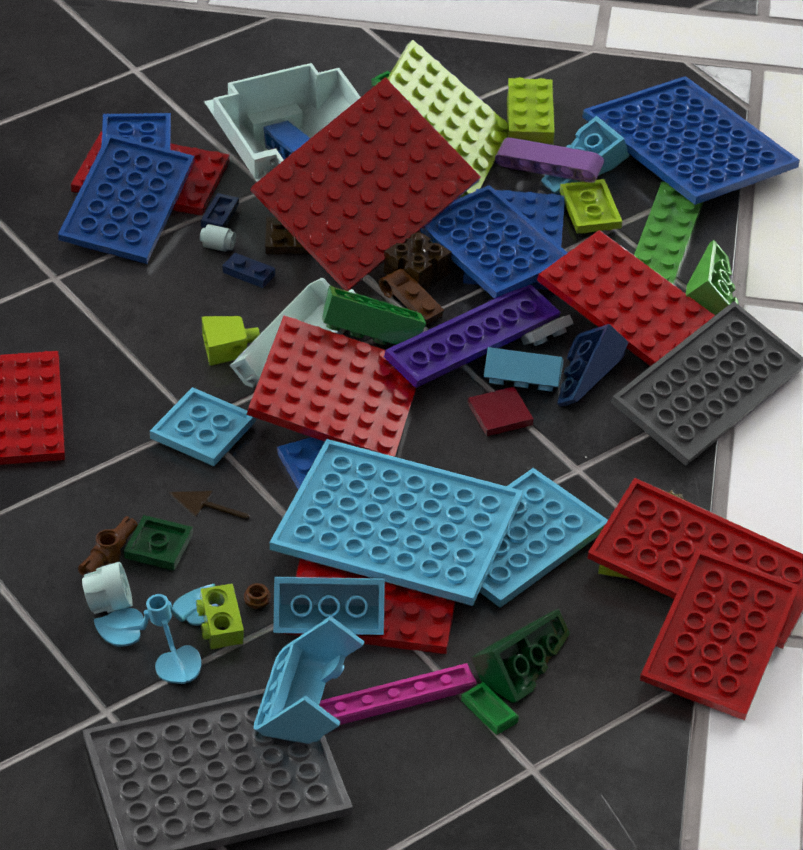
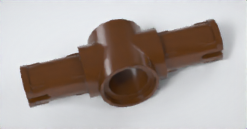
[78,516,138,576]

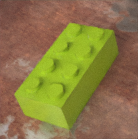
[507,78,554,145]

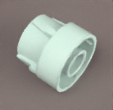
[82,562,133,614]

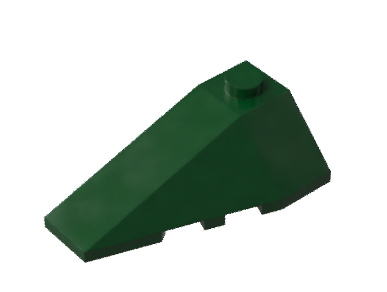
[471,609,570,703]

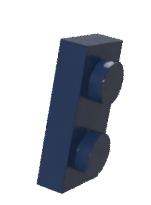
[201,193,239,228]
[222,253,275,288]

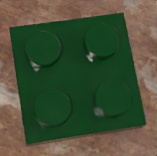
[124,515,193,570]

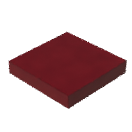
[468,387,534,436]

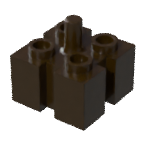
[384,231,452,290]

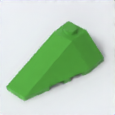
[686,240,739,316]

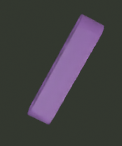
[495,137,604,183]

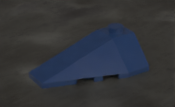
[557,324,629,407]

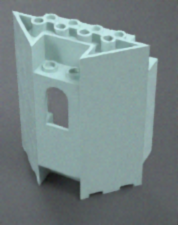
[204,63,361,182]

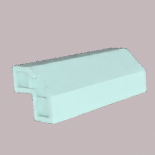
[230,278,356,388]

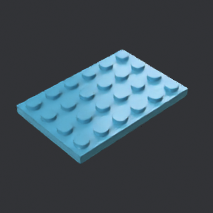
[479,468,608,608]

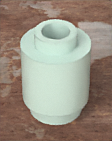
[200,224,236,252]

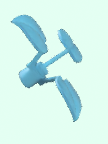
[94,584,218,684]

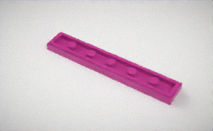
[319,663,477,725]

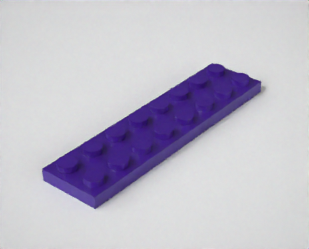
[384,284,561,388]

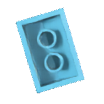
[484,347,564,392]

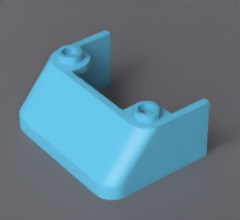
[253,616,364,744]

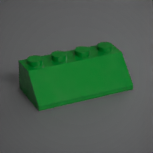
[322,286,426,345]

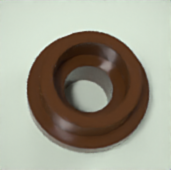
[244,583,271,609]

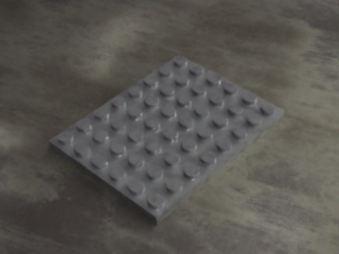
[83,688,353,850]

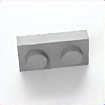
[521,315,574,346]

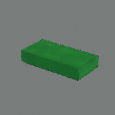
[461,682,519,735]

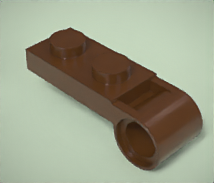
[379,269,444,326]

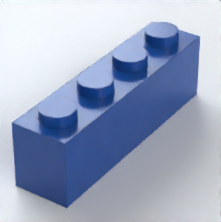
[263,121,310,160]

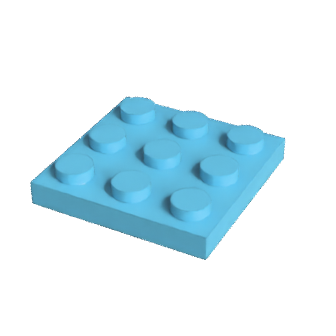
[150,387,256,466]

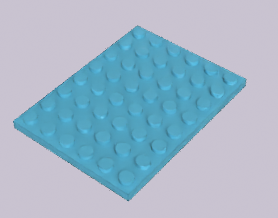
[270,439,523,606]

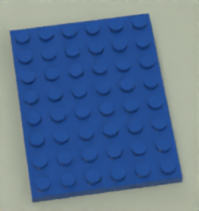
[582,76,800,205]

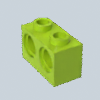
[196,584,244,649]

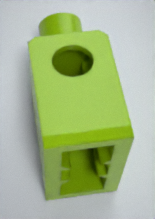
[202,316,260,365]

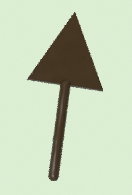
[169,491,250,519]

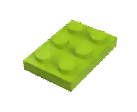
[560,179,622,234]

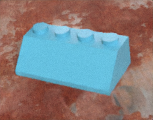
[273,577,385,635]

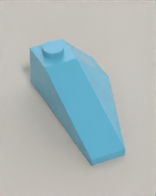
[541,116,630,194]

